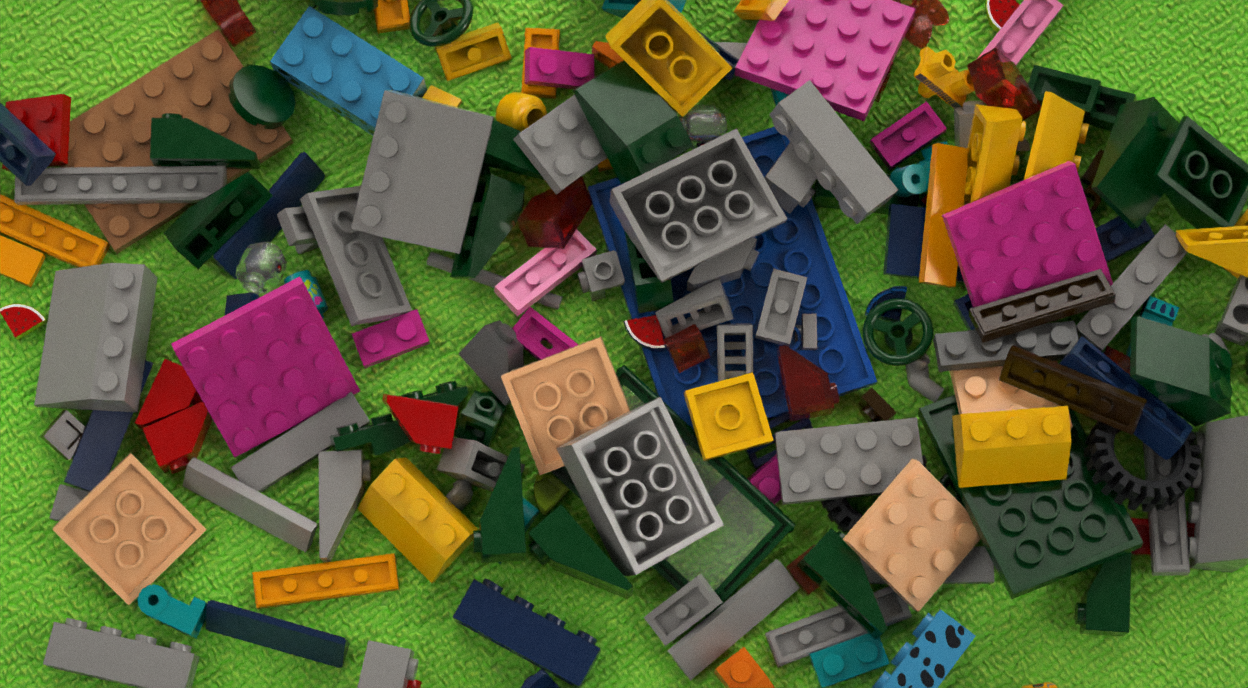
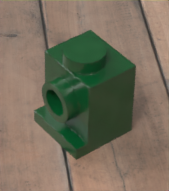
[455,390,507,447]

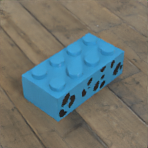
[270,6,427,136]
[872,609,976,688]

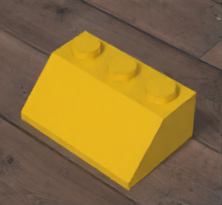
[1024,91,1089,180]
[964,104,1026,205]
[952,406,1071,488]
[357,457,479,583]

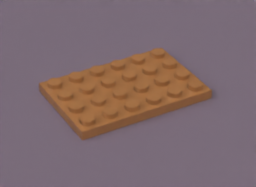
[60,29,293,254]

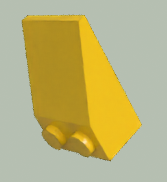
[605,0,733,117]

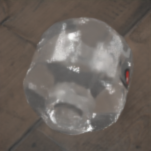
[679,104,727,149]
[236,242,287,294]

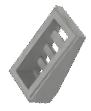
[655,279,734,341]
[717,323,753,382]

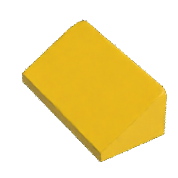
[435,23,512,81]

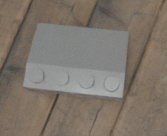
[351,90,494,254]
[609,128,787,283]
[34,263,158,412]
[556,397,724,576]
[1188,415,1248,573]

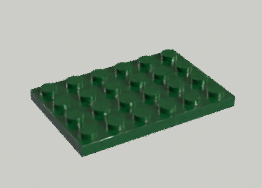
[918,395,1144,599]

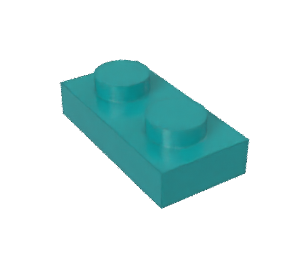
[809,633,890,688]

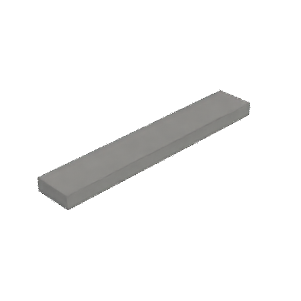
[14,166,227,205]

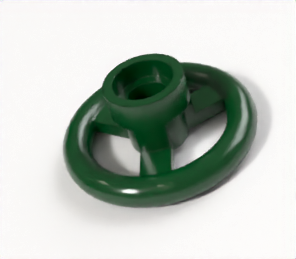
[409,0,474,47]
[863,298,934,366]

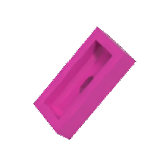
[512,307,578,360]

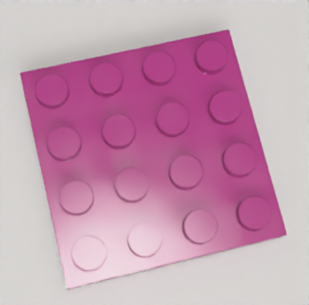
[735,0,915,121]
[942,161,1113,307]
[171,277,360,457]

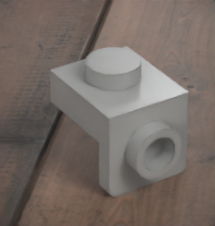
[577,250,625,301]

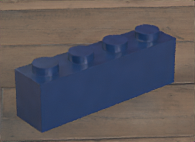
[453,578,601,688]

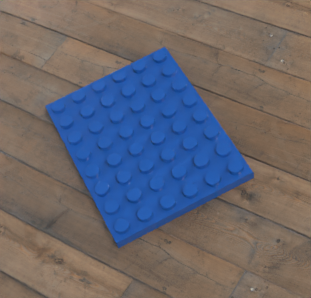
[587,127,877,447]

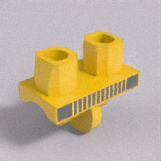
[914,46,978,108]

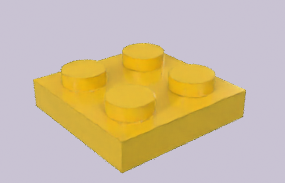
[683,372,774,461]

